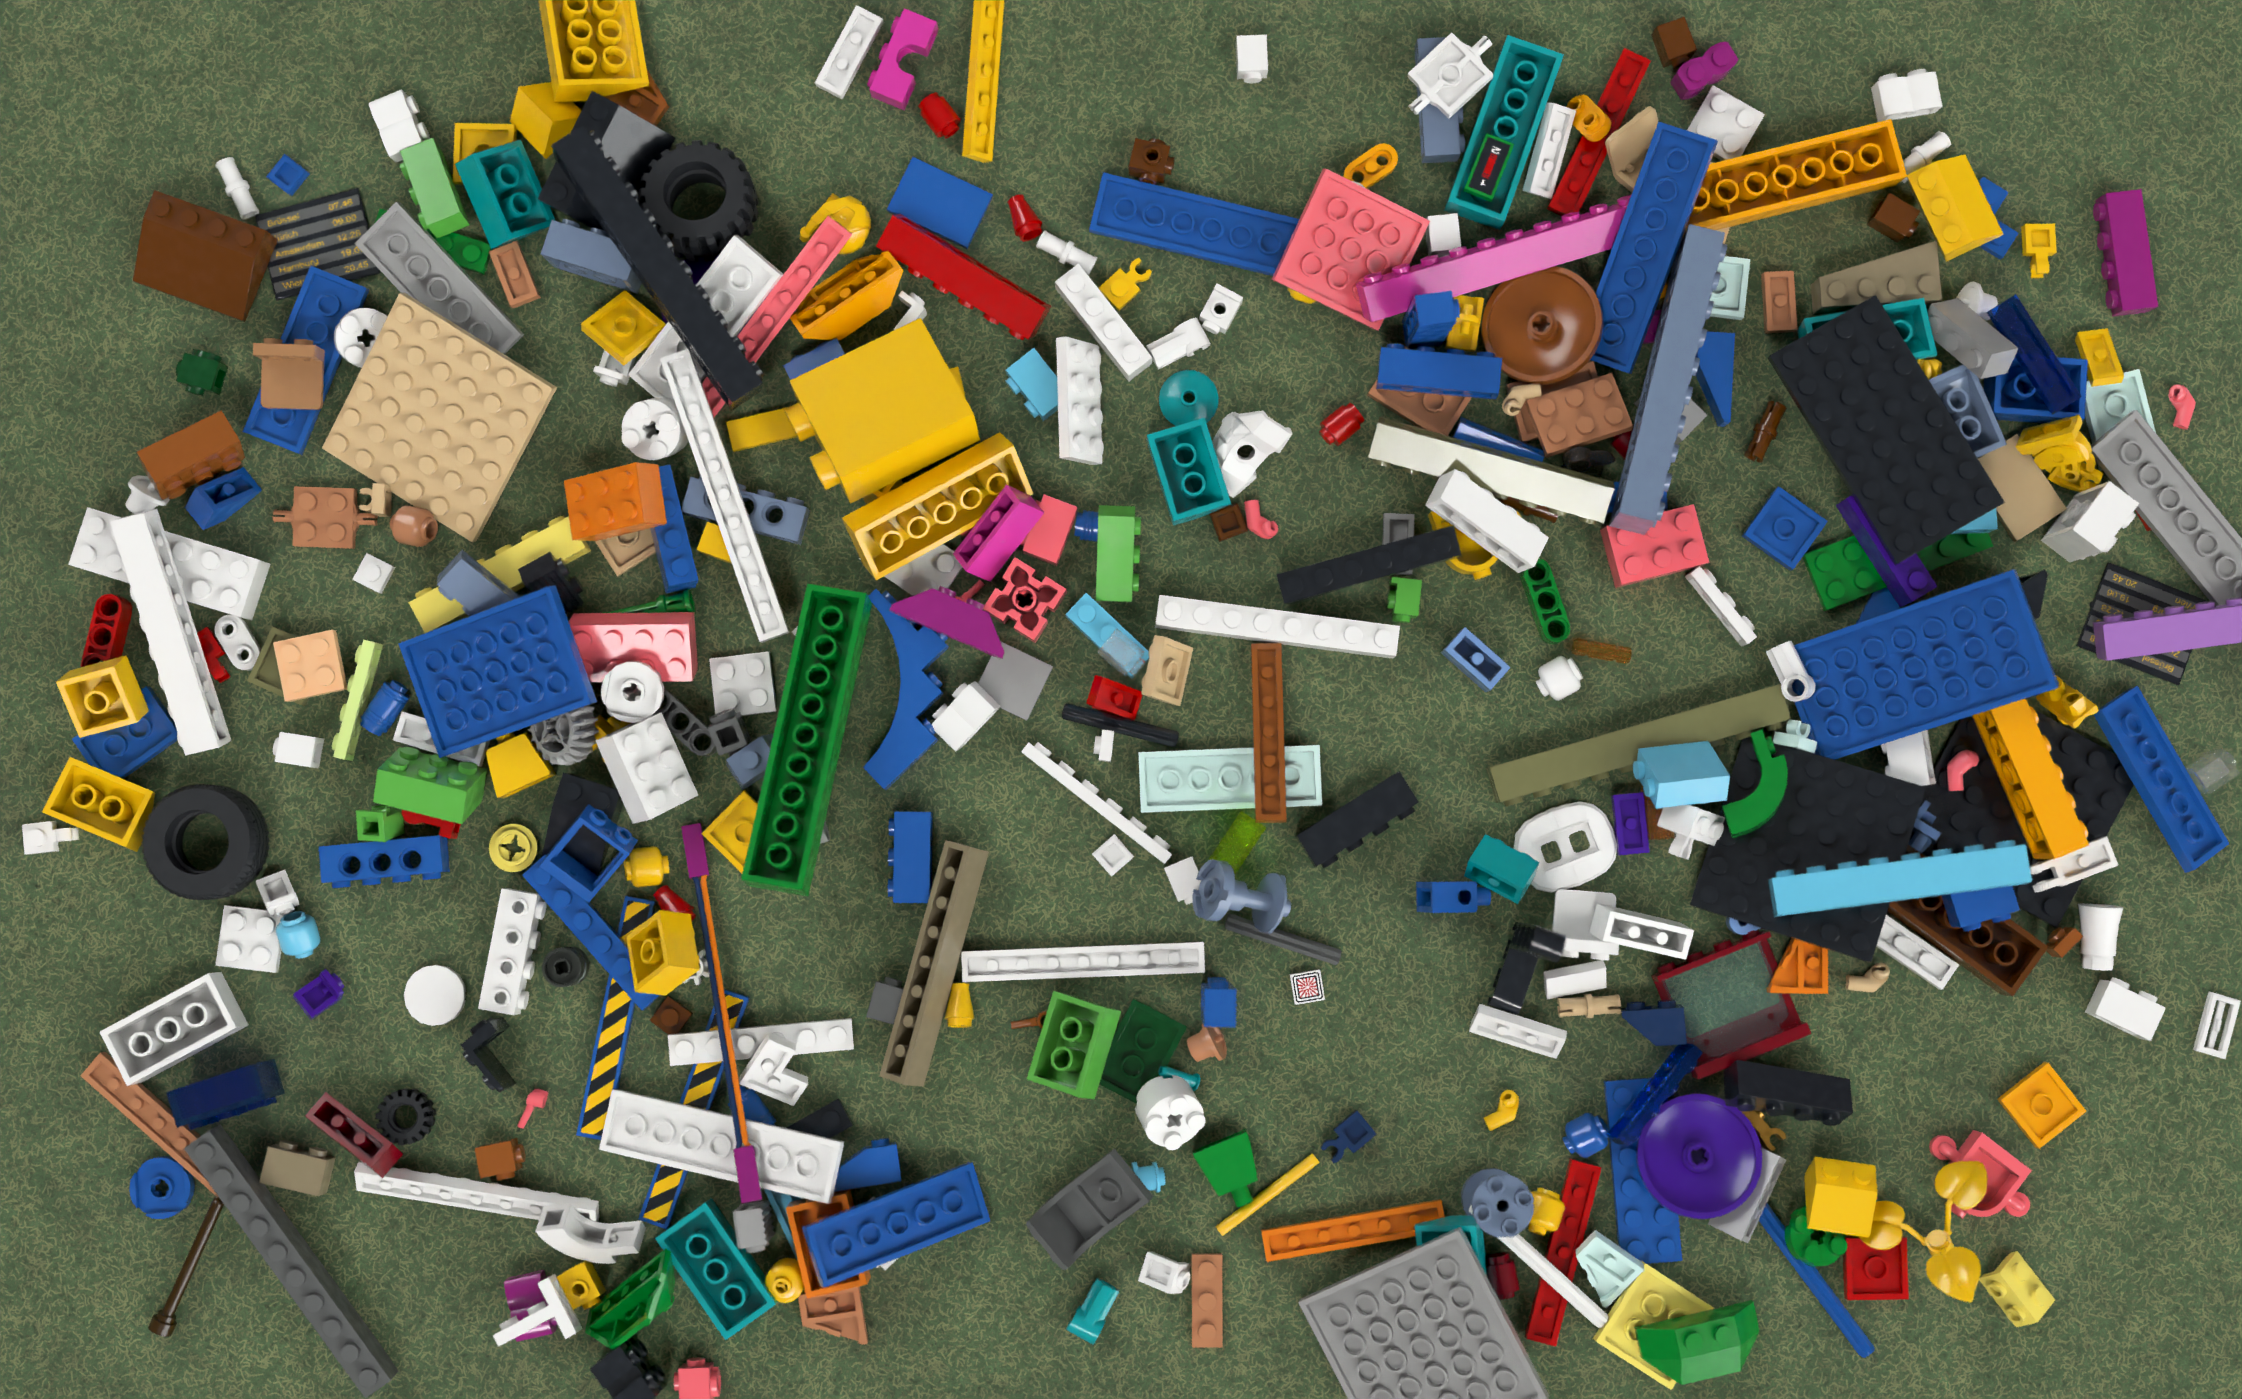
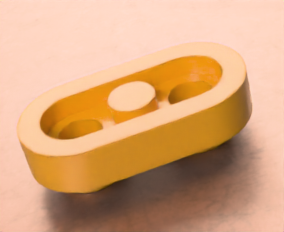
[1566,94,1611,142]
[1343,144,1398,189]

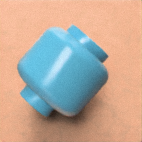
[276,911,321,959]

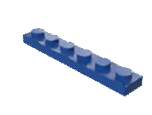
[522,855,660,1011]

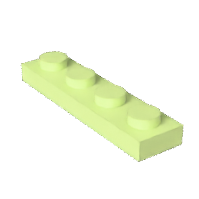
[332,640,383,761]

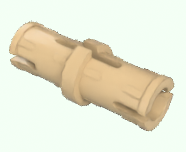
[1557,994,1621,1018]

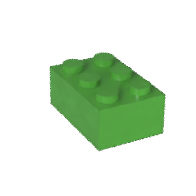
[373,747,487,824]
[1027,991,1121,1099]

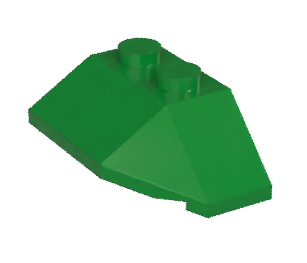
[585,1249,675,1350]
[1634,1300,1760,1385]

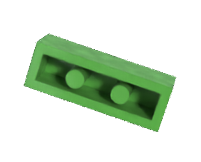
[400,137,470,238]
[1096,505,1141,602]

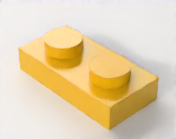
[2075,328,2124,387]

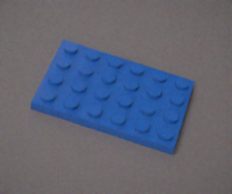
[398,585,597,758]

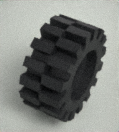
[375,1088,436,1145]

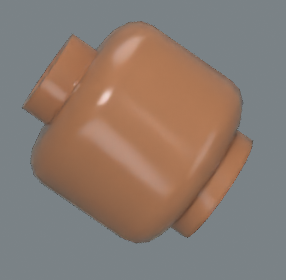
[390,506,438,547]

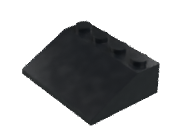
[538,91,676,238]

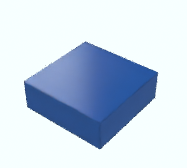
[266,154,310,197]

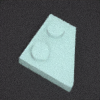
[1576,1230,1644,1308]

